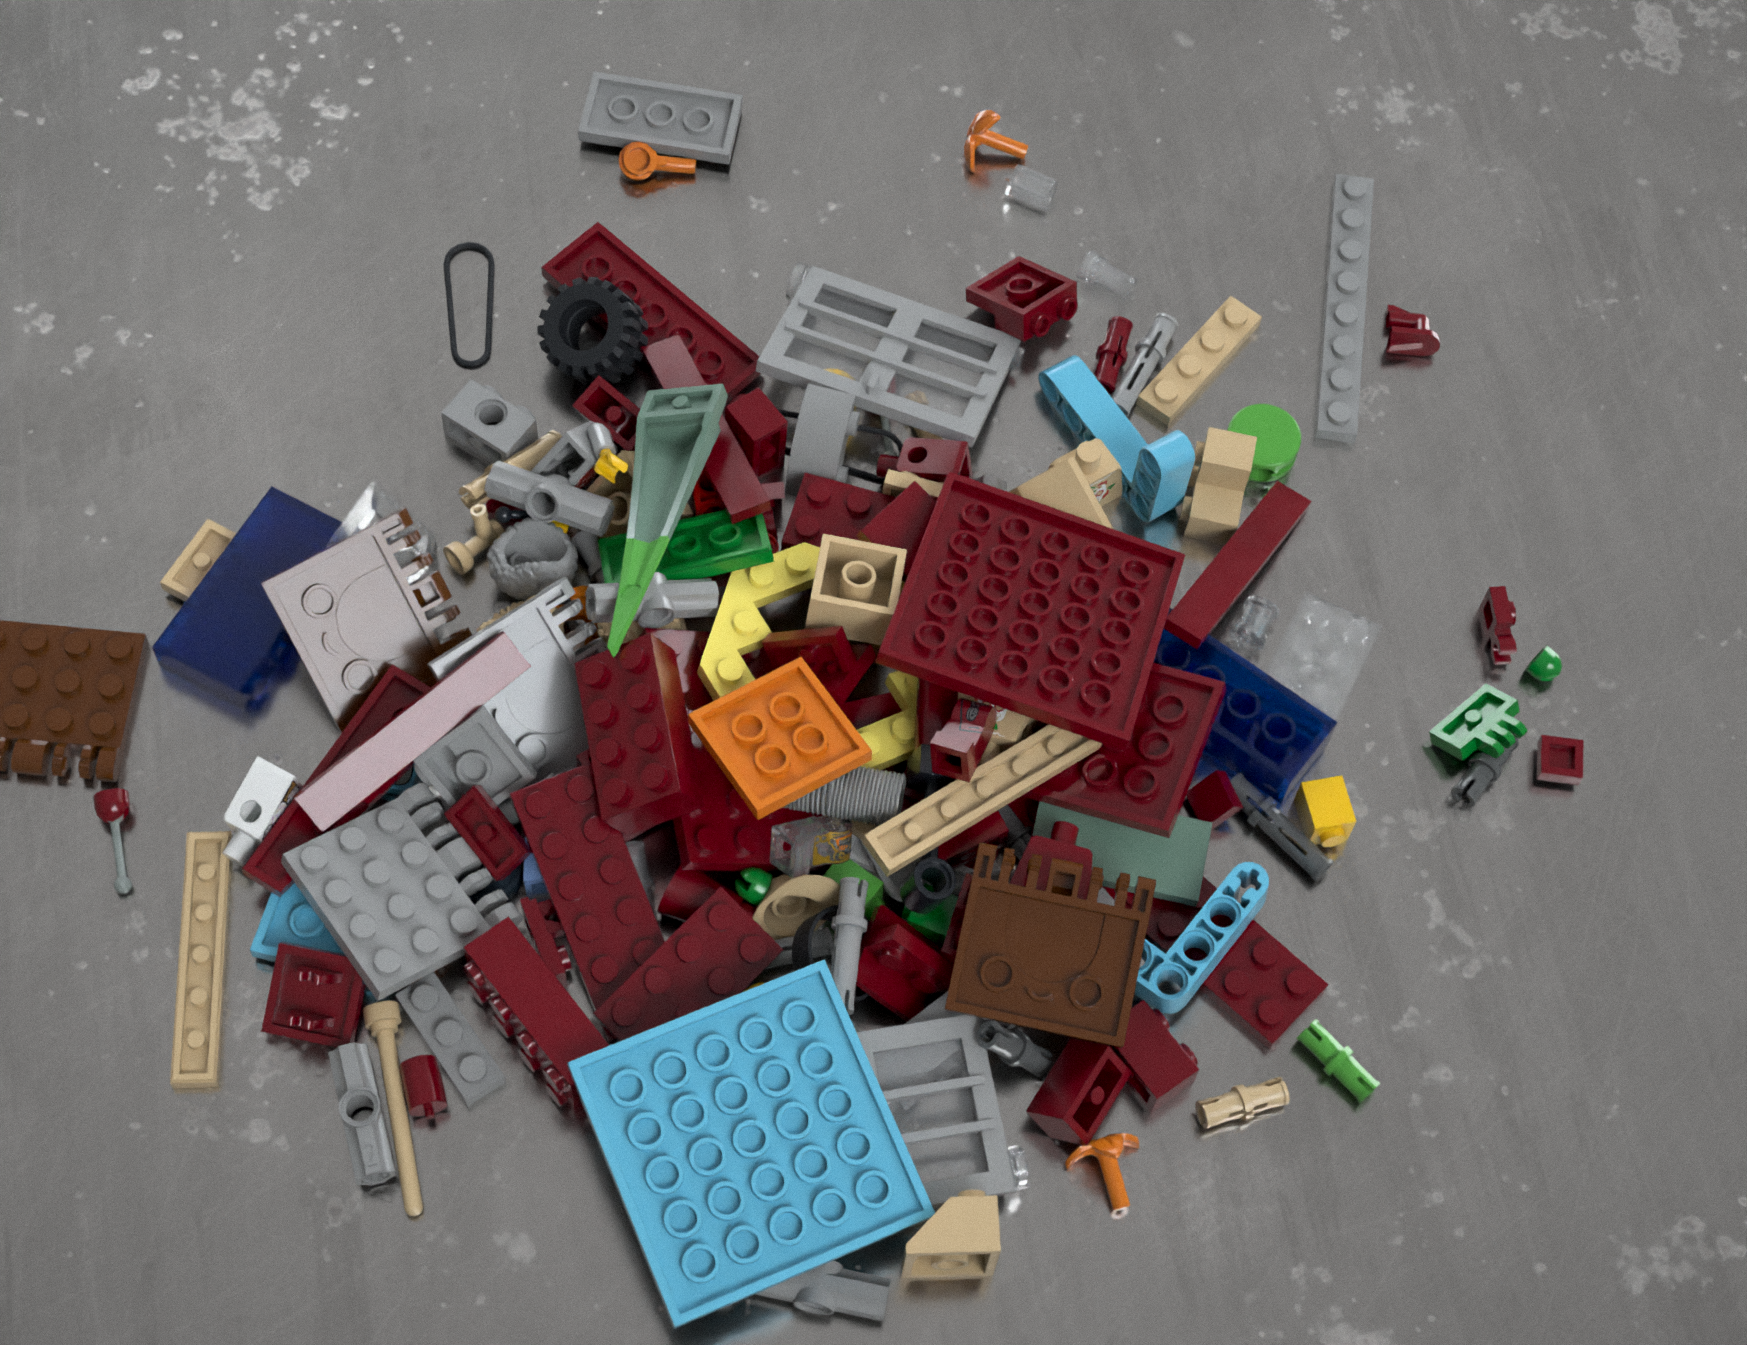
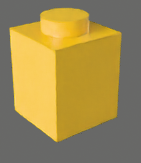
[1294,775,1357,847]

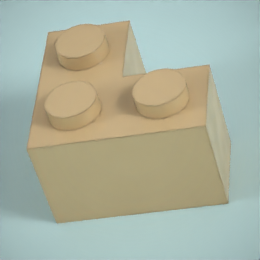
[1179,427,1257,545]

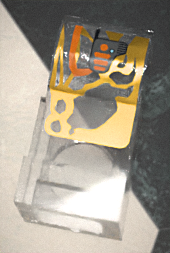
[769,815,853,878]

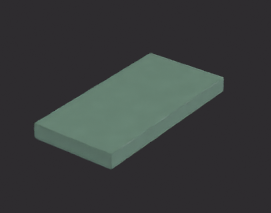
[1032,801,1212,907]

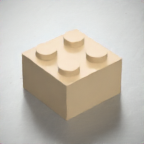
[805,534,907,645]

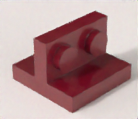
[762,625,876,705]

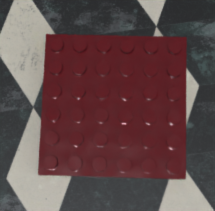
[875,471,1185,751]

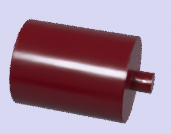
[399,1055,448,1119]

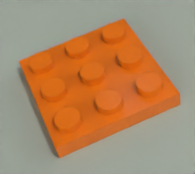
[688,657,872,820]

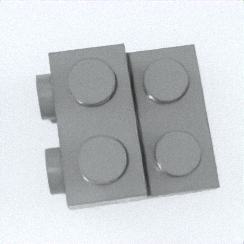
[413,706,537,811]

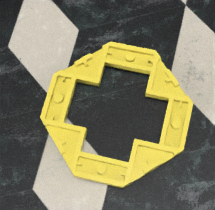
[697,542,918,771]

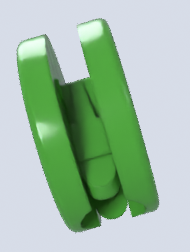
[1227,404,1301,483]

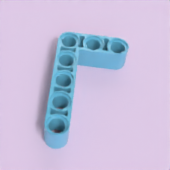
[1038,355,1195,523]

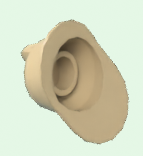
[753,873,840,940]

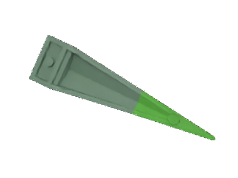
[607,384,728,658]

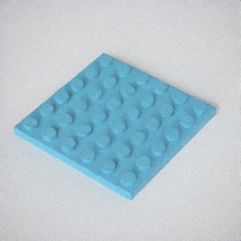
[567,959,935,1329]

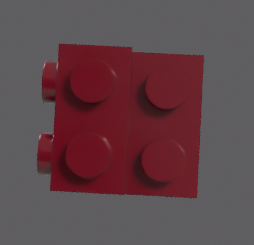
[965,256,1078,342]

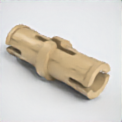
[1195,1077,1290,1129]

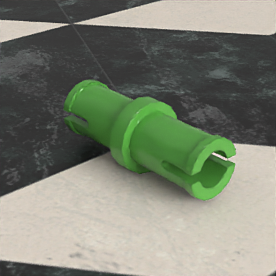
[1296,1019,1381,1103]

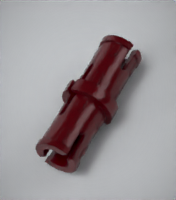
[1094,316,1133,395]

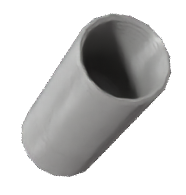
[782,766,906,826]

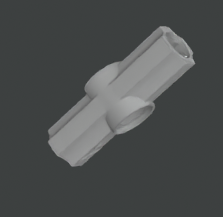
[484,460,615,537]
[585,572,719,628]
[328,1042,396,1186]
[756,1260,891,1321]

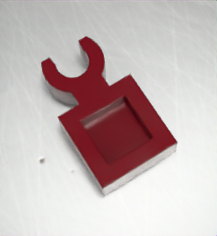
[1480,586,1517,665]

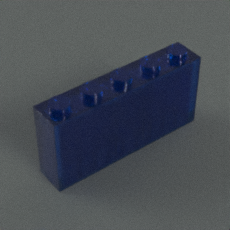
[152,486,357,711]

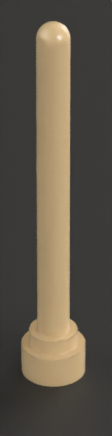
[363,1001,423,1216]

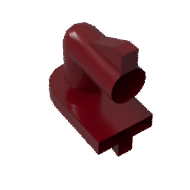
[1386,305,1440,356]

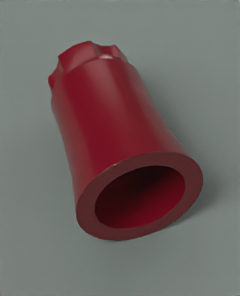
[657,864,757,922]

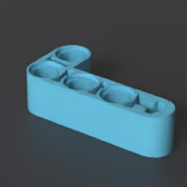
[1134,862,1269,1014]

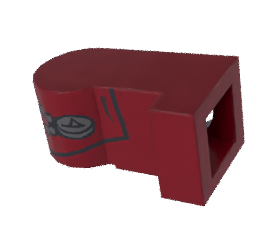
[930,698,997,782]

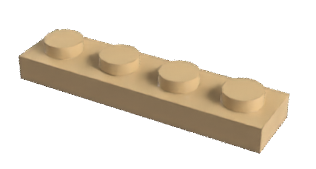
[1136,296,1262,426]

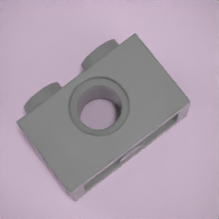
[441,379,538,464]

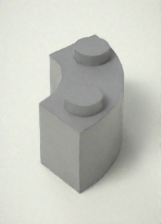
[785,384,860,496]

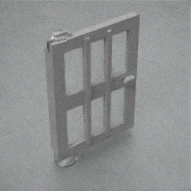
[756,262,1026,448]
[856,1014,1029,1209]

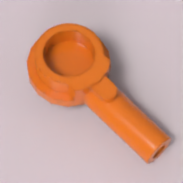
[618,142,696,181]

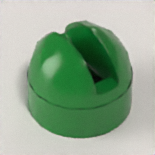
[1525,645,1562,682]
[735,867,772,906]

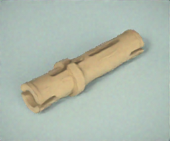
[459,430,562,509]

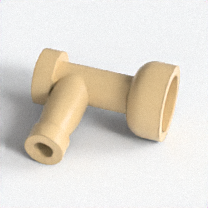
[443,504,505,575]

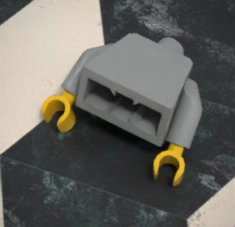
[530,421,628,534]

